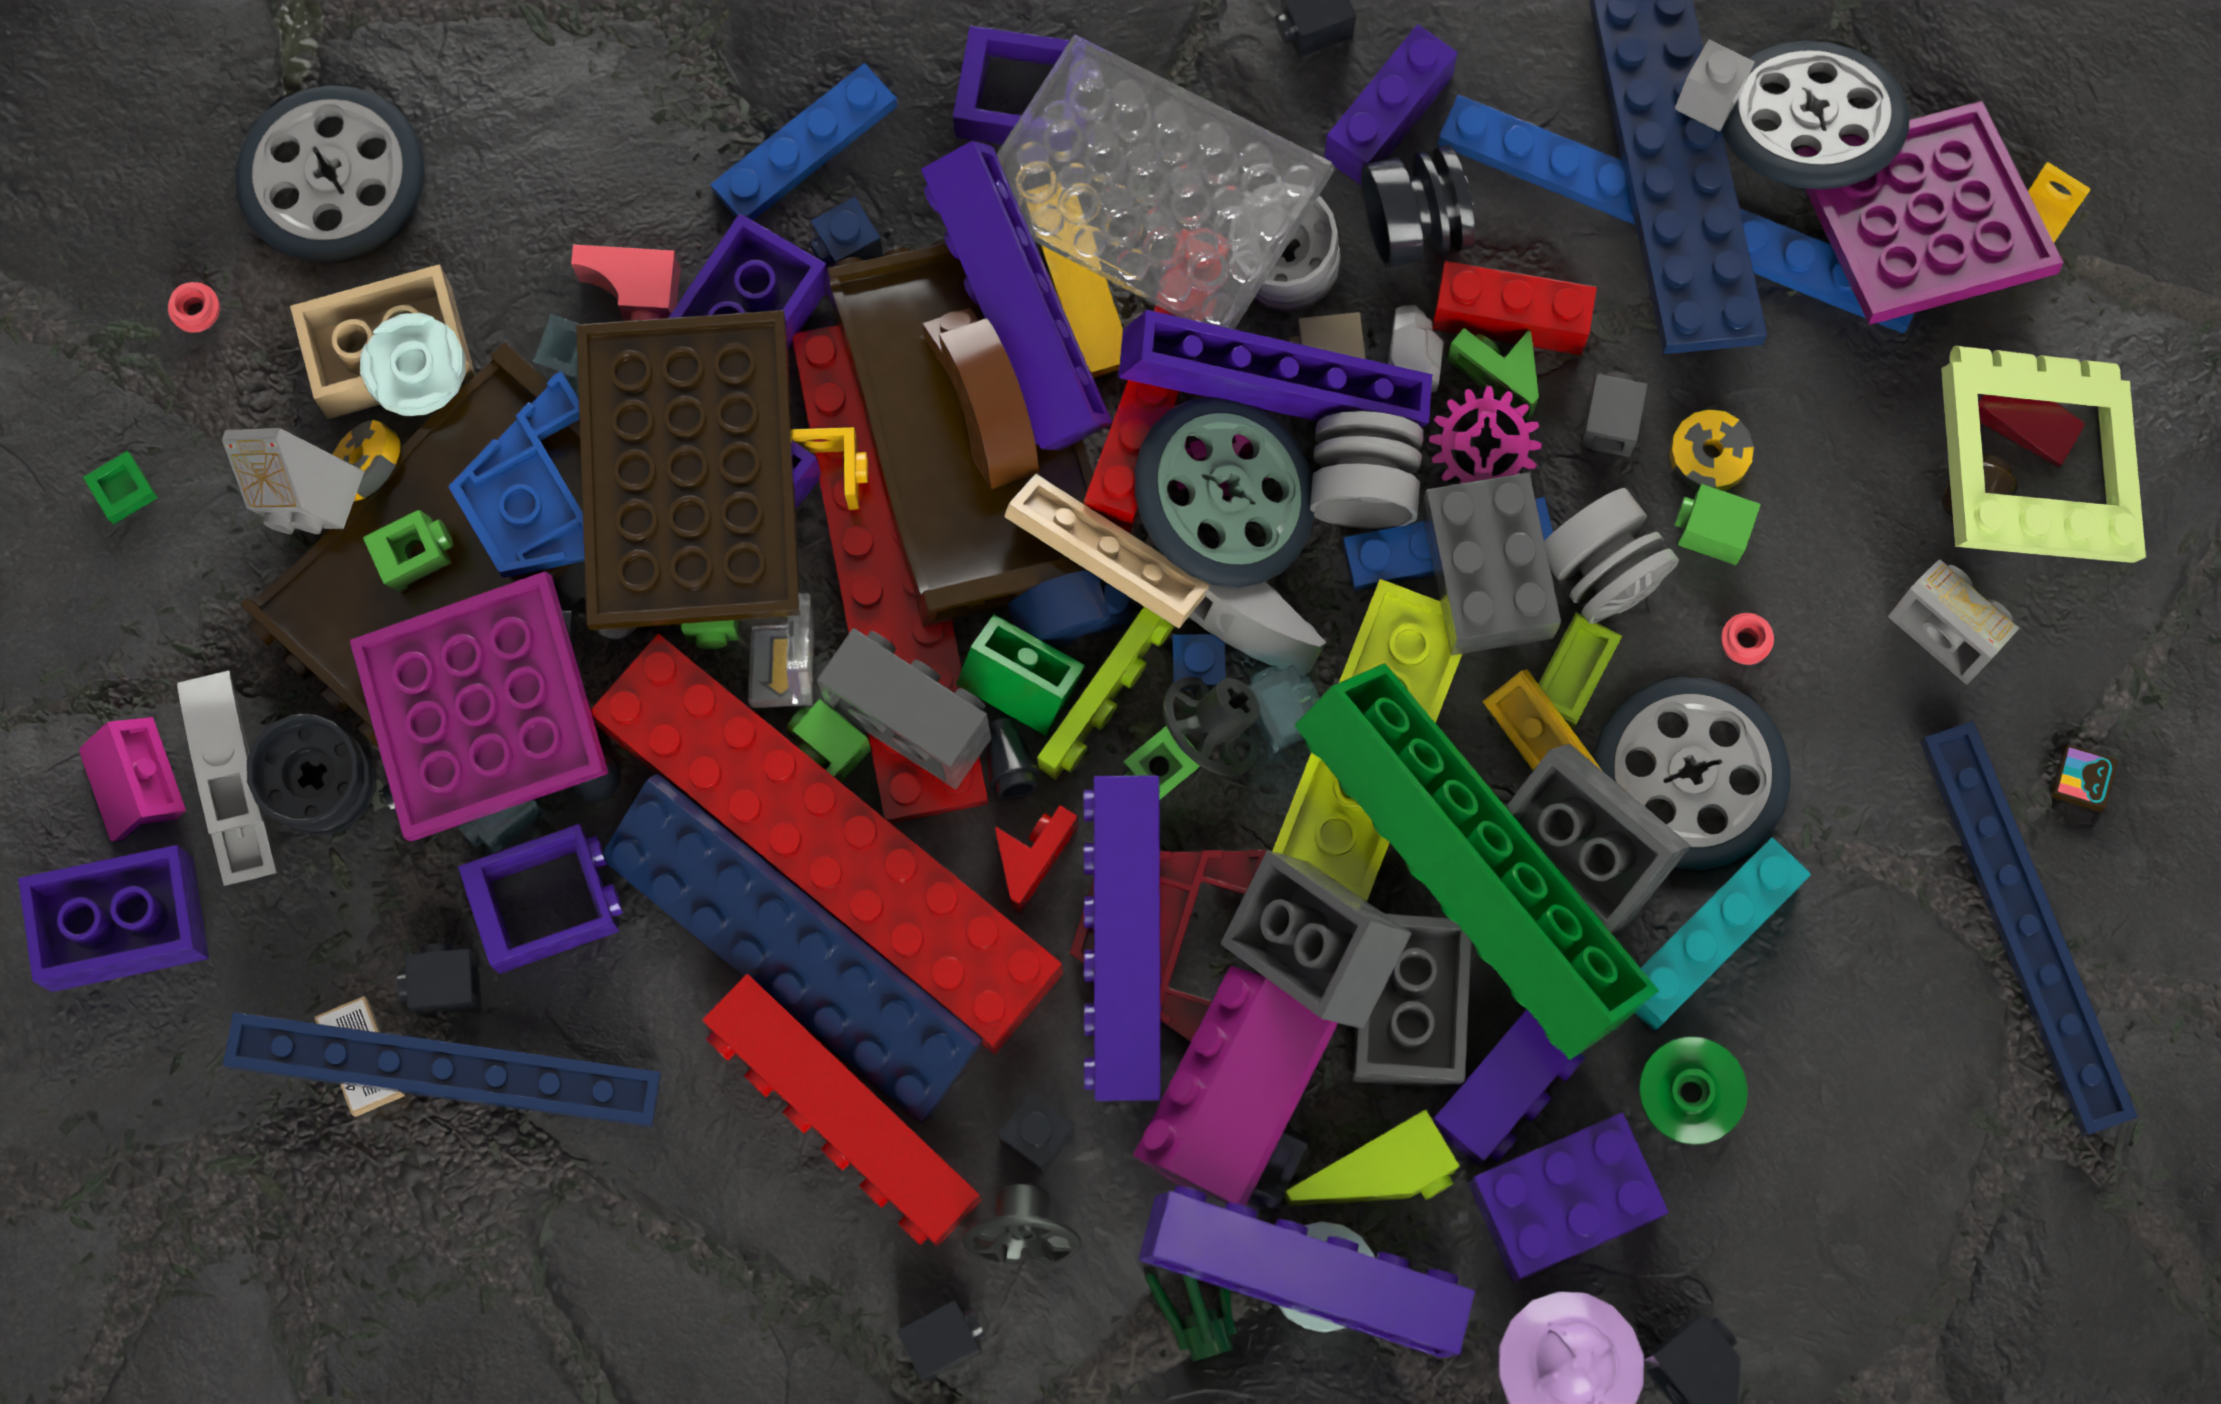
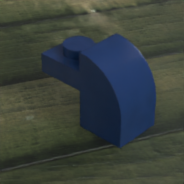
[1007,570,1136,649]

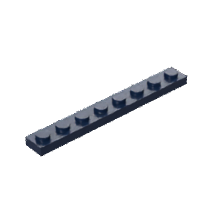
[1920,721,2138,1137]
[223,1012,662,1128]

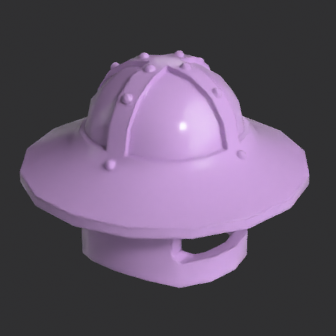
[1498,1291,1644,1404]

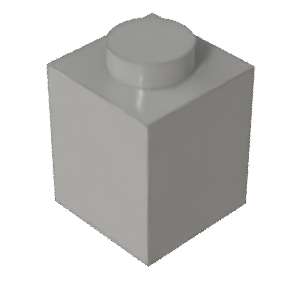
[1675,39,1754,132]

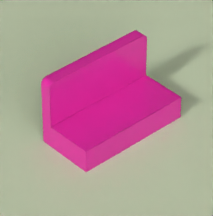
[79,717,186,841]

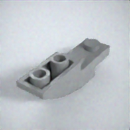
[1145,534,1326,676]
[177,671,278,886]

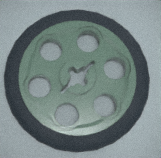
[1135,397,1315,588]

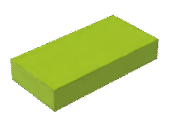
[1538,612,1622,729]

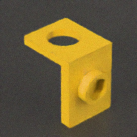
[2028,162,2090,242]
[792,427,868,510]

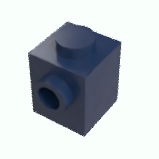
[809,197,883,267]

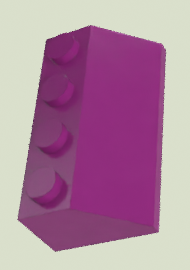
[1133,966,1338,1206]

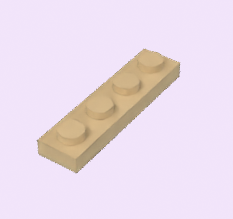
[1004,474,1210,628]

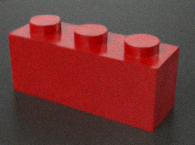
[1432,261,1597,356]

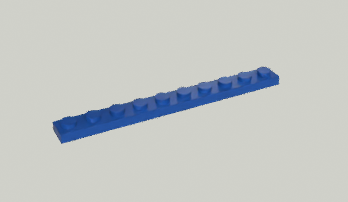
[1437,95,1914,334]

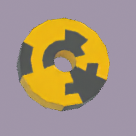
[1669,409,1754,491]
[332,420,400,501]

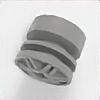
[1229,183,1341,312]
[1310,411,1423,529]
[1544,488,1679,624]

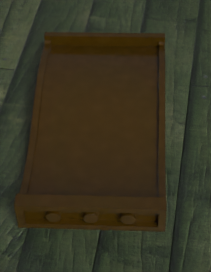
[824,238,1093,627]
[240,342,583,748]

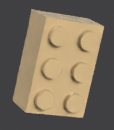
[290,264,475,419]

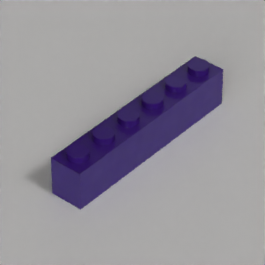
[921,140,1112,451]
[1118,310,1432,428]
[1084,776,1161,1101]
[1138,1186,1475,1358]

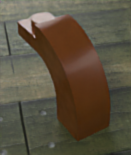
[923,308,1039,489]

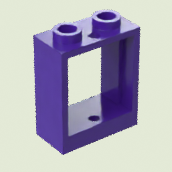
[953,26,1097,155]
[458,824,623,974]

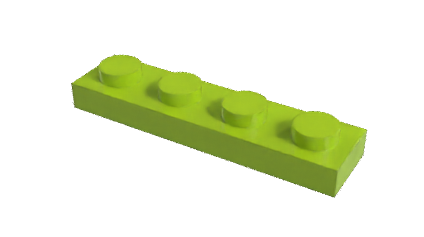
[1037,606,1174,780]

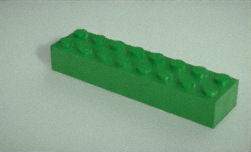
[1294,663,1659,1060]

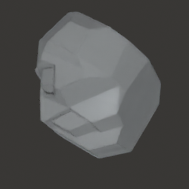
[1388,305,1443,393]

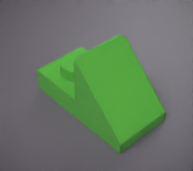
[1447,328,1539,421]

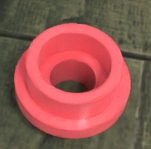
[168,282,220,333]
[1721,613,1774,665]

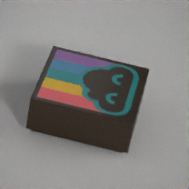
[2050,744,2118,812]

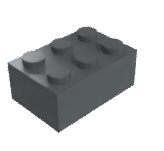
[1421,472,1561,656]
[817,628,991,790]
[1506,744,1691,934]
[1220,850,1412,1029]
[1352,914,1471,1089]

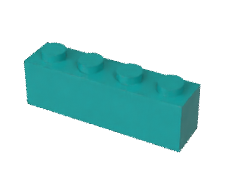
[1635,837,1811,1032]

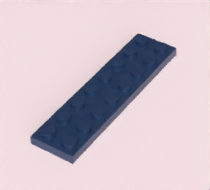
[1589,0,1767,354]
[602,774,984,1123]

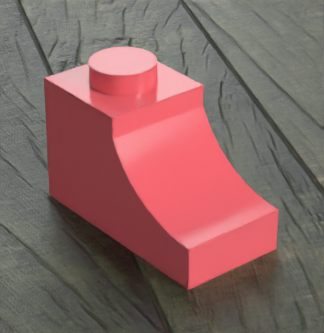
[571,245,681,321]

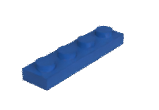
[710,63,898,221]
[1342,497,1553,591]

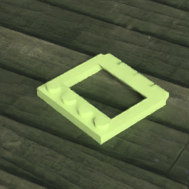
[1941,346,2146,563]

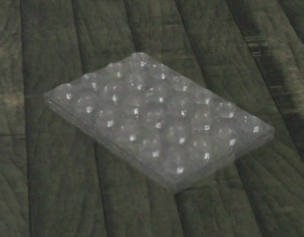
[997,34,1335,329]

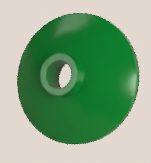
[1639,1037,1748,1145]

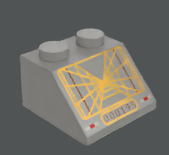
[222,428,365,534]
[1888,559,2019,685]

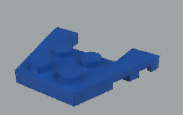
[448,371,585,578]

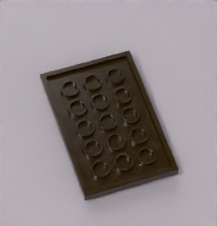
[576,310,801,630]

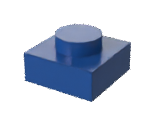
[1172,634,1226,690]

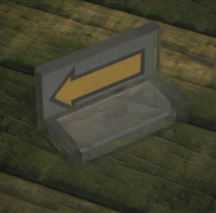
[748,594,814,708]

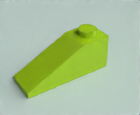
[1284,1110,1459,1206]

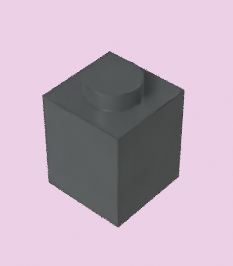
[1580,372,1648,457]

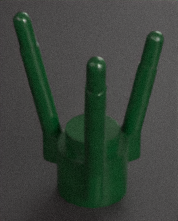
[1145,1272,1237,1362]

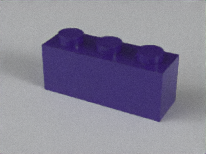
[1324,24,1458,186]
[1433,1009,1586,1167]

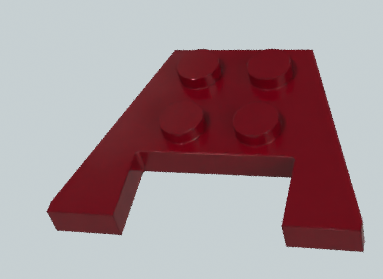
[1070,850,1266,1042]

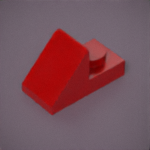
[995,805,1078,913]

